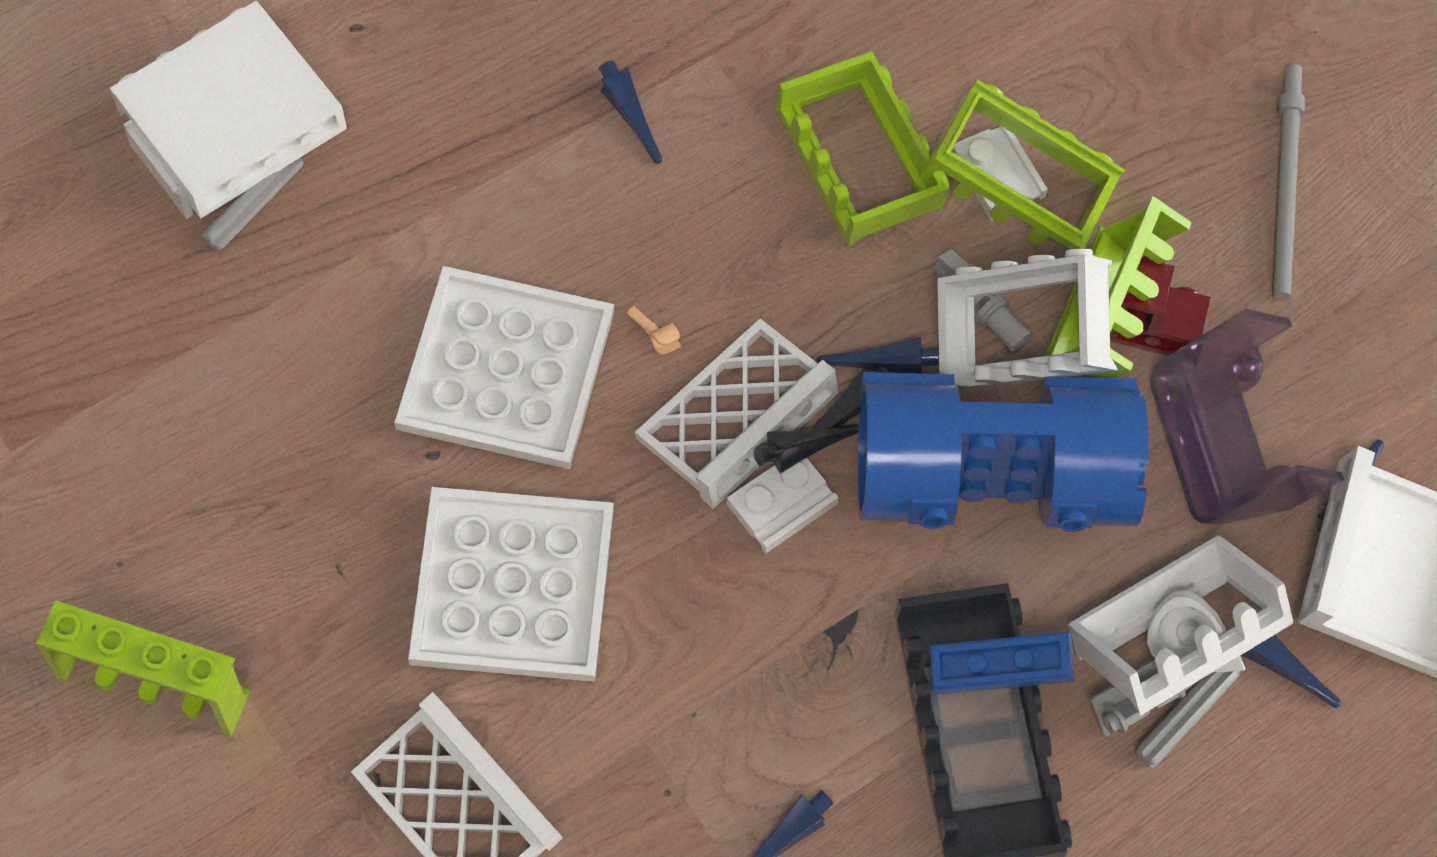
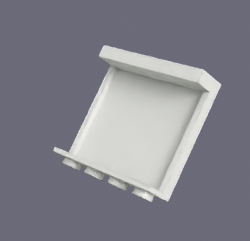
[110,0,347,219]
[1298,446,1437,678]

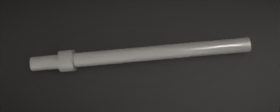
[1273,64,1305,300]

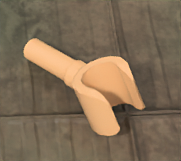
[627,306,681,355]

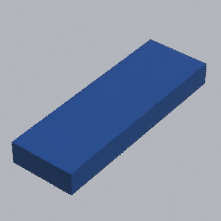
[930,632,1075,695]

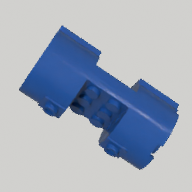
[858,372,1149,532]

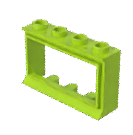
[775,51,949,248]
[919,79,1125,258]
[1045,196,1192,378]
[36,600,251,737]

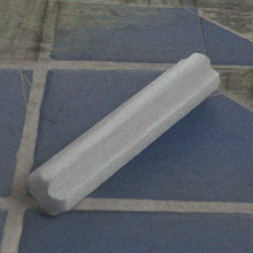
[202,158,304,251]
[1136,671,1240,768]

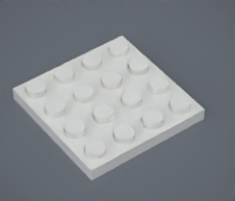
[394,266,614,470]
[408,487,614,682]

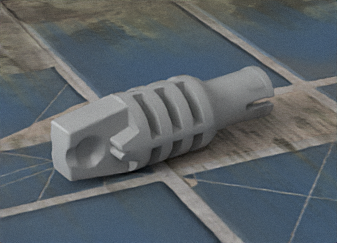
[934,249,1033,353]

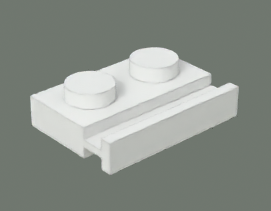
[951,126,1048,221]
[726,458,839,554]

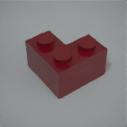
[1110,256,1211,362]

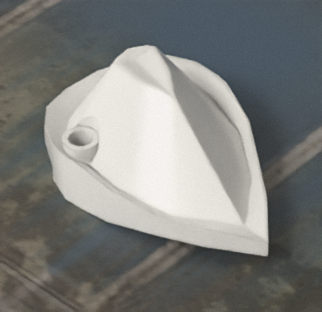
[1147,590,1246,672]

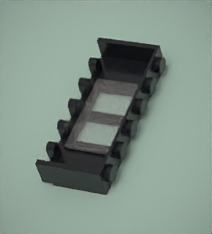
[895,583,1072,857]

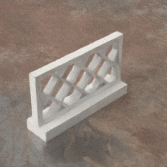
[635,319,838,509]
[351,692,563,857]

